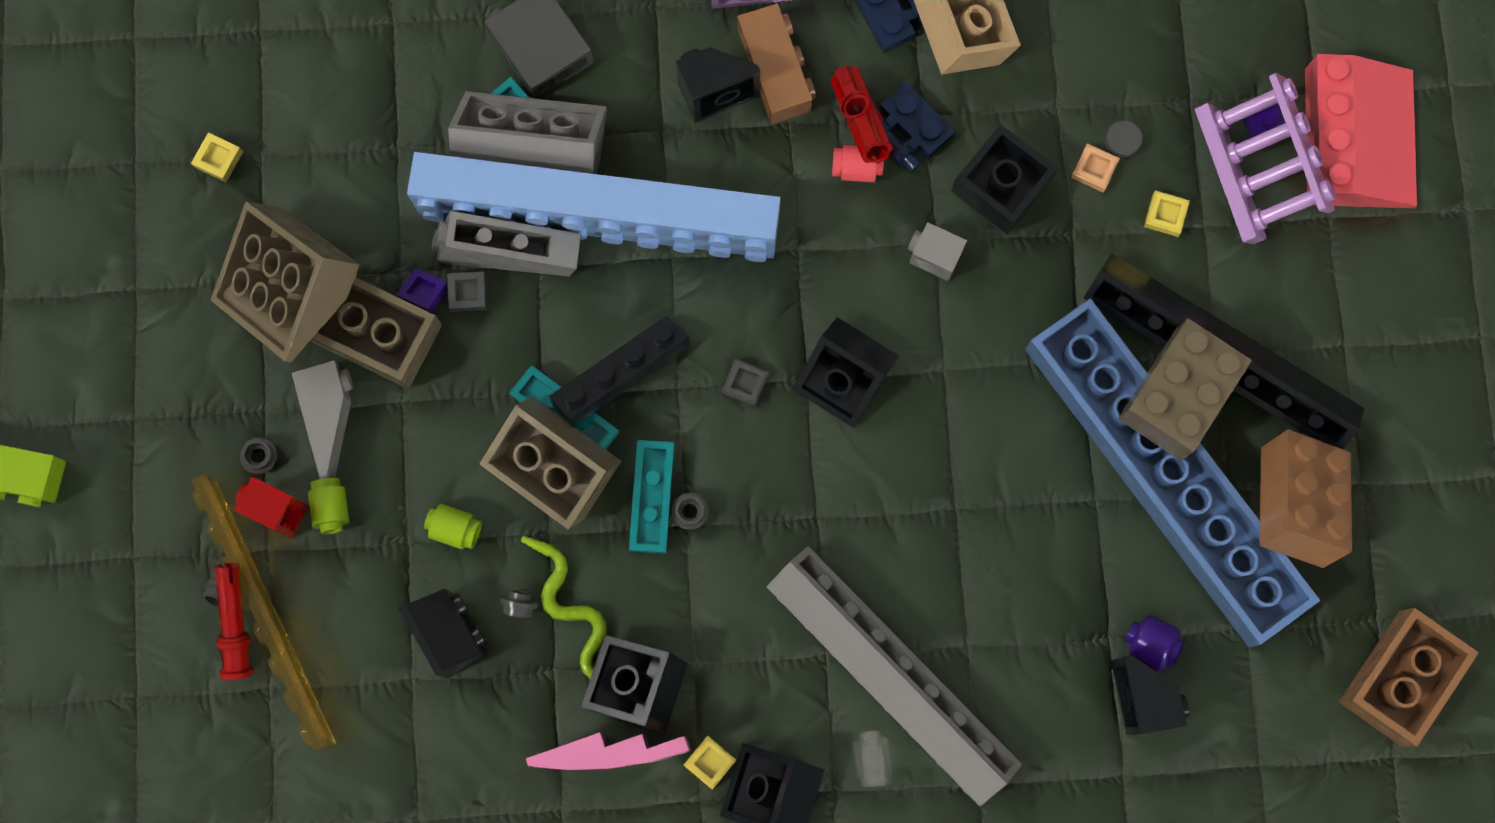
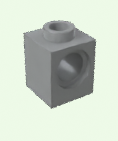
[907,222,967,281]

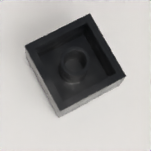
[951,124,1058,235]

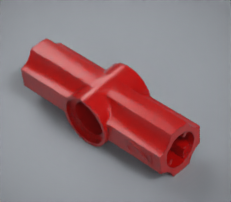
[830,65,893,164]

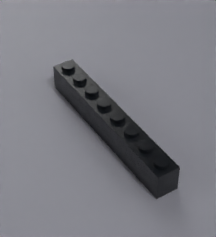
[1083,253,1365,449]

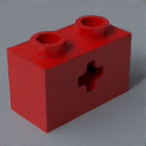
[234,477,309,539]

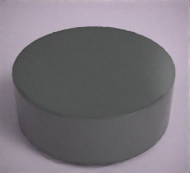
[1104,120,1142,158]

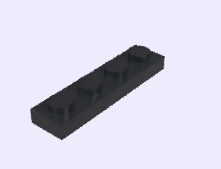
[549,316,690,427]

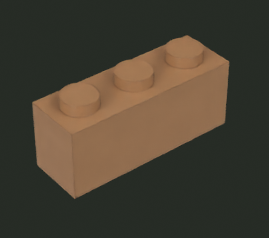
[737,3,816,125]

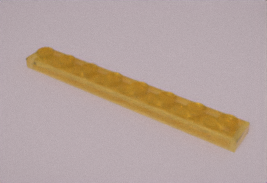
[191,473,336,751]

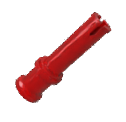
[214,562,254,680]

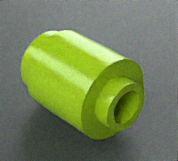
[308,478,350,534]
[424,503,482,550]

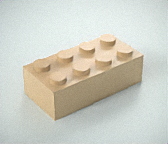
[914,0,1021,75]

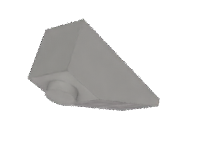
[292,360,354,479]

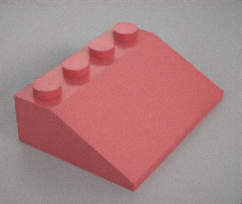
[1305,54,1417,208]

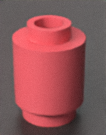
[832,145,884,183]

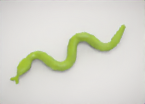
[521,536,607,679]

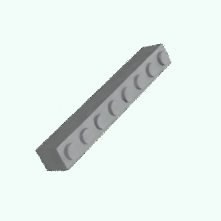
[767,546,1022,806]

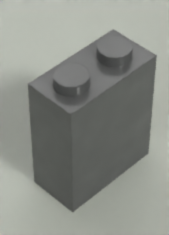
[484,0,594,99]

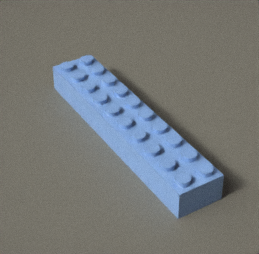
[407,152,780,262]

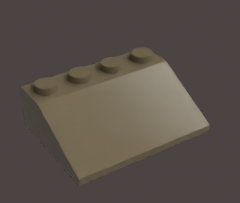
[210,201,360,362]

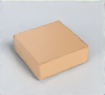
[1071,143,1120,193]

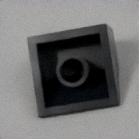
[676,47,760,123]
[792,317,899,428]
[399,589,487,679]
[581,635,688,735]
[1111,656,1190,735]
[720,743,825,823]

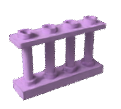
[1195,73,1336,244]

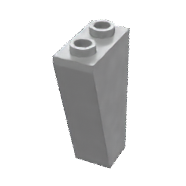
[432,211,581,277]

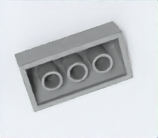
[448,91,607,174]

